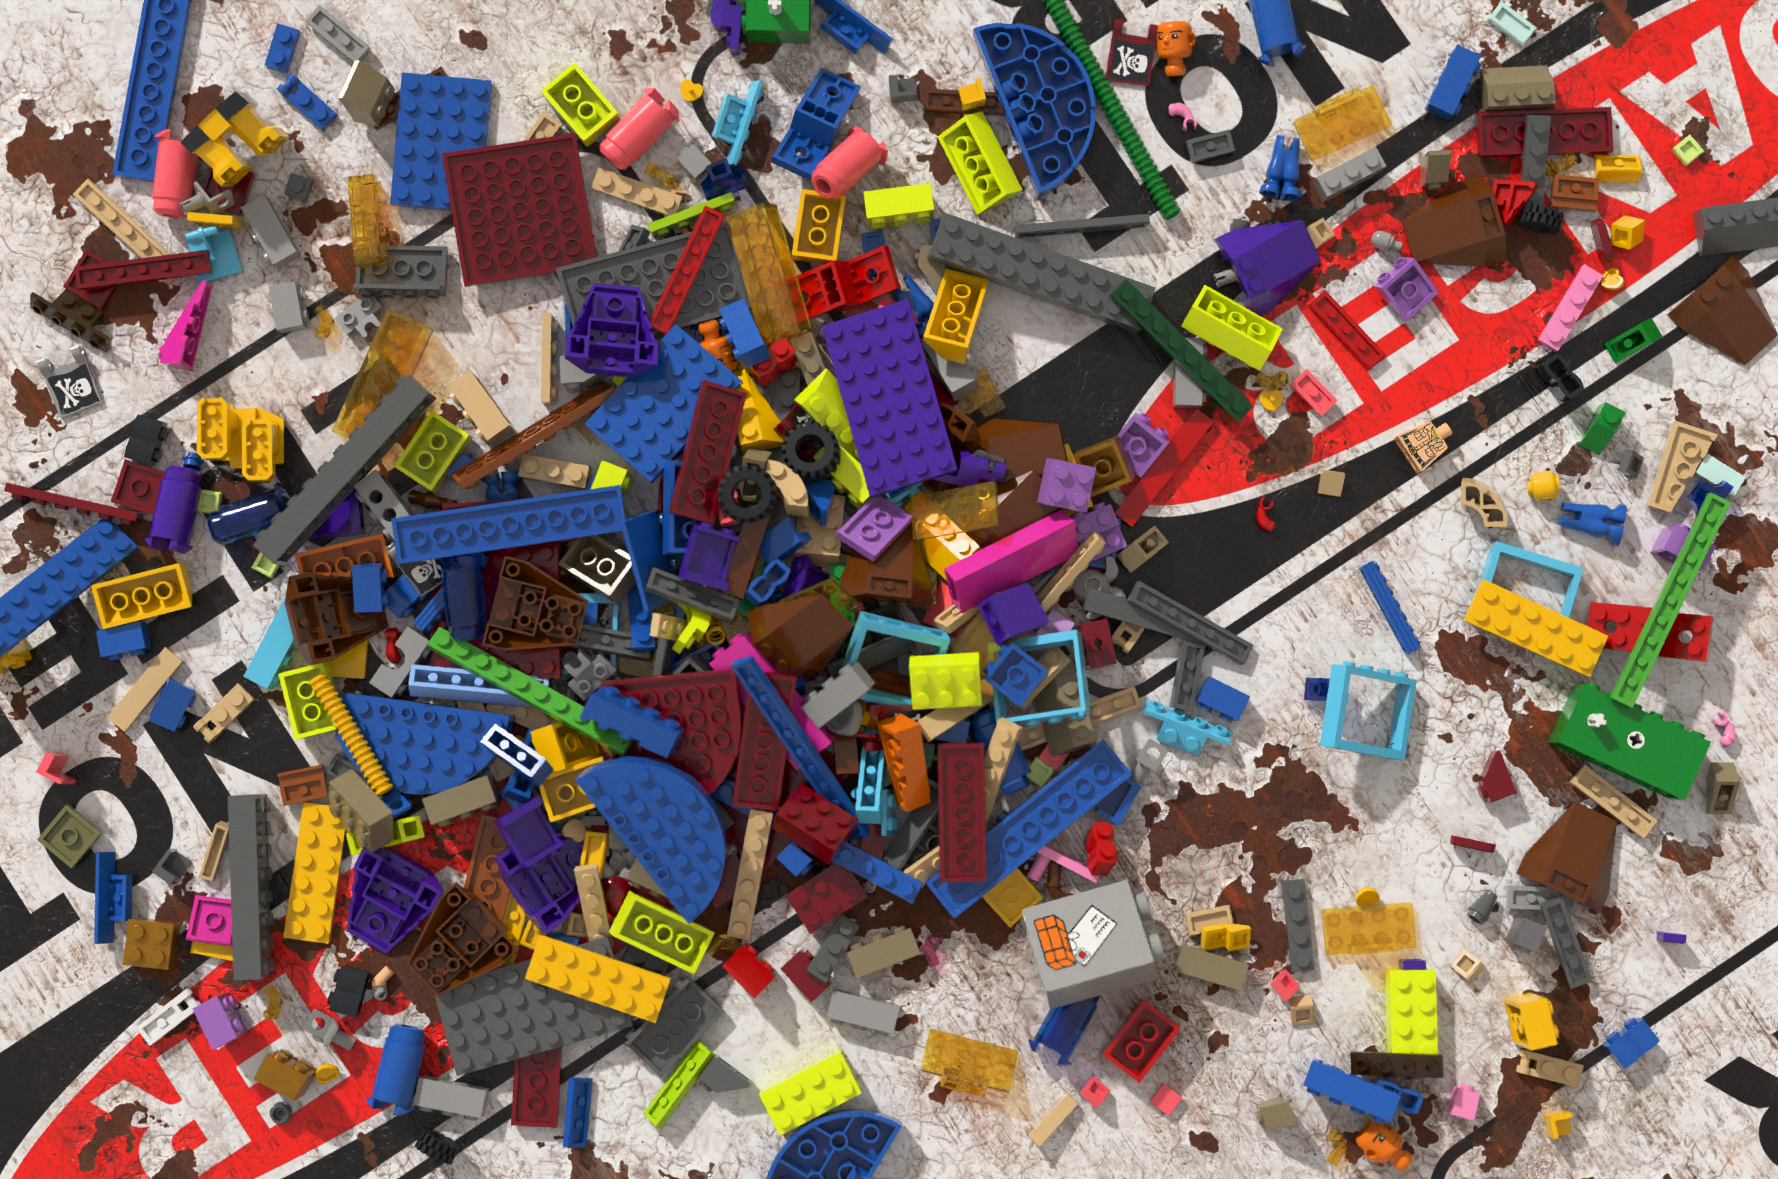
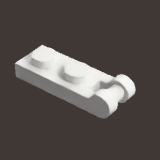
[137,988,201,1046]

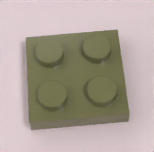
[37,804,103,868]

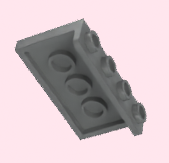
[353,245,448,299]
[624,976,725,1078]

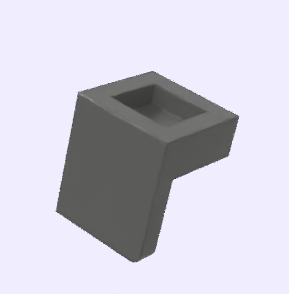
[888,75,917,103]
[152,849,191,885]

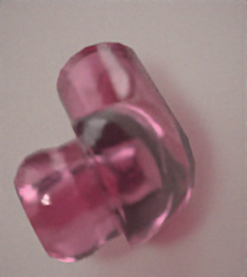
[923,933,943,968]

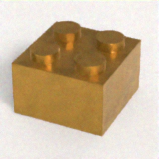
[1073,435,1136,497]
[123,918,181,970]
[254,1049,316,1101]

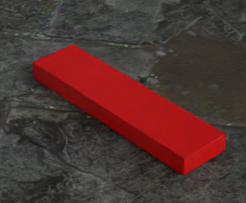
[1308,290,1386,371]

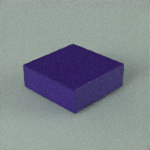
[1656,931,1687,944]
[1399,959,1426,970]

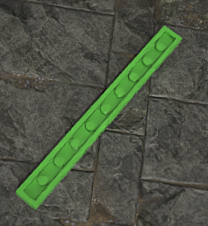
[1610,492,1731,708]
[427,627,633,757]

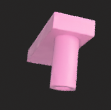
[1027,843,1100,883]

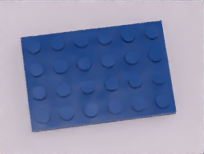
[390,72,492,211]
[585,324,743,484]

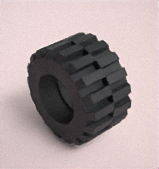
[782,421,841,484]
[718,465,777,523]

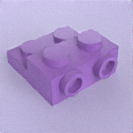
[1374,257,1439,322]
[1118,413,1171,477]
[1072,502,1127,563]

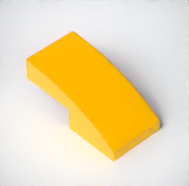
[1200,924,1251,951]

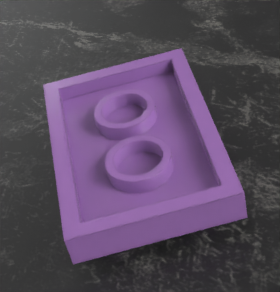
[836,495,913,562]

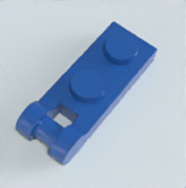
[276,73,338,131]

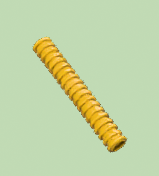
[309,673,393,796]

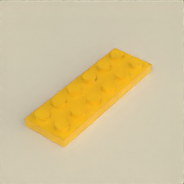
[1463,579,1608,677]
[283,802,347,944]
[525,934,671,1023]

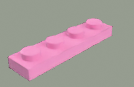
[1537,264,1604,352]

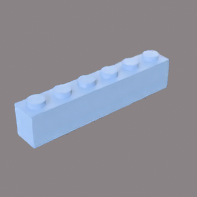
[408,664,549,708]

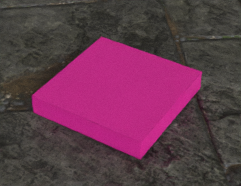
[186,895,232,947]

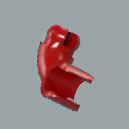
[1257,496,1275,532]
[385,628,402,663]

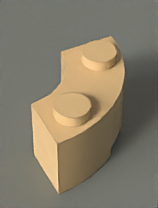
[766,460,809,517]
[1461,478,1509,527]

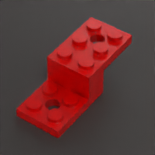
[779,246,901,326]
[1588,602,1714,662]

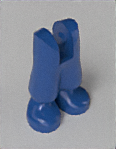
[1259,135,1302,201]
[892,275,934,340]
[480,471,521,501]
[1558,502,1627,546]

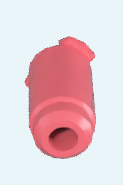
[600,88,680,170]
[811,127,888,200]
[152,129,198,219]

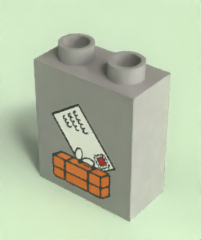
[1021,880,1165,1009]

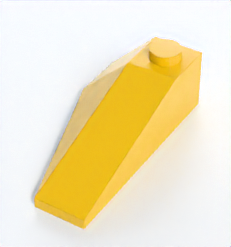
[732,369,785,455]

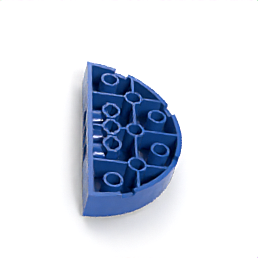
[973,23,1096,199]
[335,691,515,795]
[575,756,727,924]
[766,1109,902,1179]

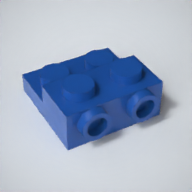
[982,641,1048,707]

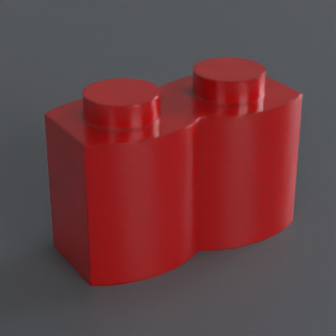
[750,338,796,387]
[1084,822,1118,876]

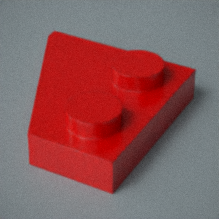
[1492,179,1538,226]

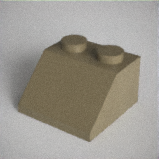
[338,60,395,127]

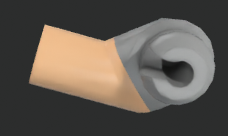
[371,965,394,1001]

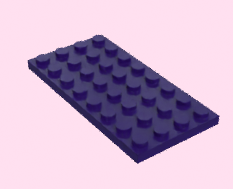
[822,299,958,498]

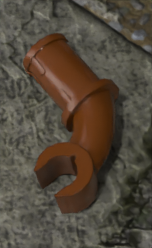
[408,490,458,510]
[1044,863,1074,900]

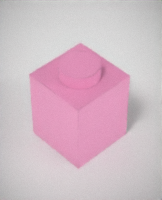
[1447,1083,1480,1120]

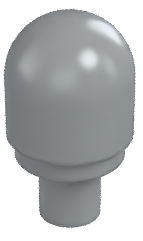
[1371,231,1403,251]

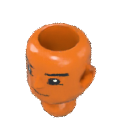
[1156,21,1196,76]
[699,320,738,372]
[1356,1119,1413,1171]

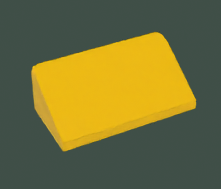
[1594,155,1643,183]

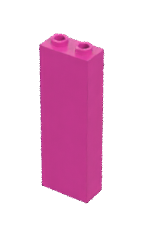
[944,509,1080,613]
[709,632,835,770]

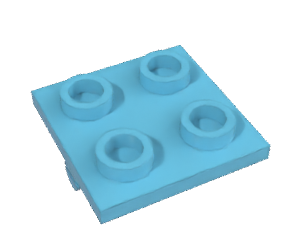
[185,224,243,284]
[851,787,899,836]

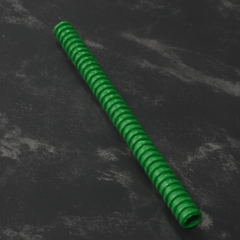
[1042,0,1181,220]

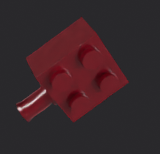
[1077,619,1117,671]

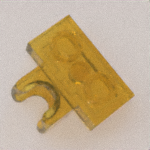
[958,368,1006,419]

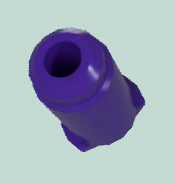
[145,465,202,554]

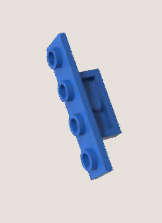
[814,0,893,54]
[94,852,132,944]

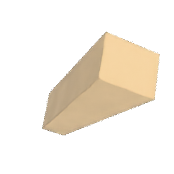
[199,821,229,881]
[1028,1093,1078,1147]

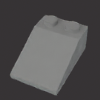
[559,356,610,393]

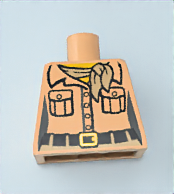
[1393,421,1452,474]

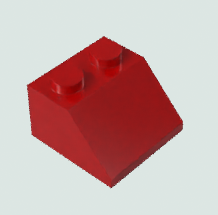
[722,944,776,999]

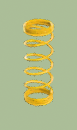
[705,617,725,645]

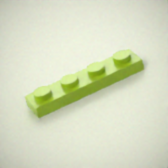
[648,192,736,237]
[643,1040,715,1129]

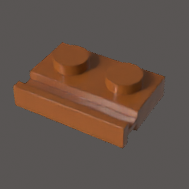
[1550,174,1599,212]
[277,765,329,806]

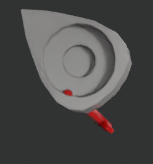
[825,701,877,739]

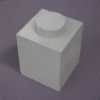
[677,144,713,183]

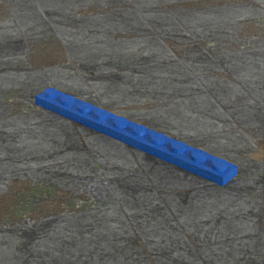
[731,655,871,841]
[711,777,924,903]

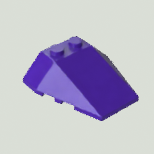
[1215,220,1321,316]
[565,283,658,378]
[495,832,606,935]
[347,847,444,953]

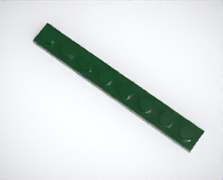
[1110,279,1253,423]

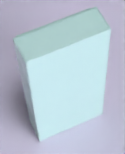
[1487,1,1537,47]
[1694,454,1746,497]

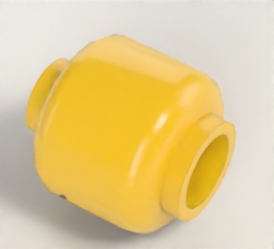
[1527,471,1561,502]

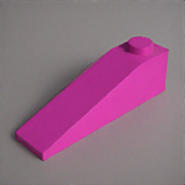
[159,280,213,371]

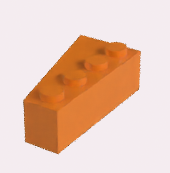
[294,533,398,577]
[877,714,931,812]

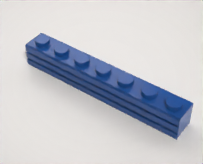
[413,552,490,632]
[1359,561,1420,655]

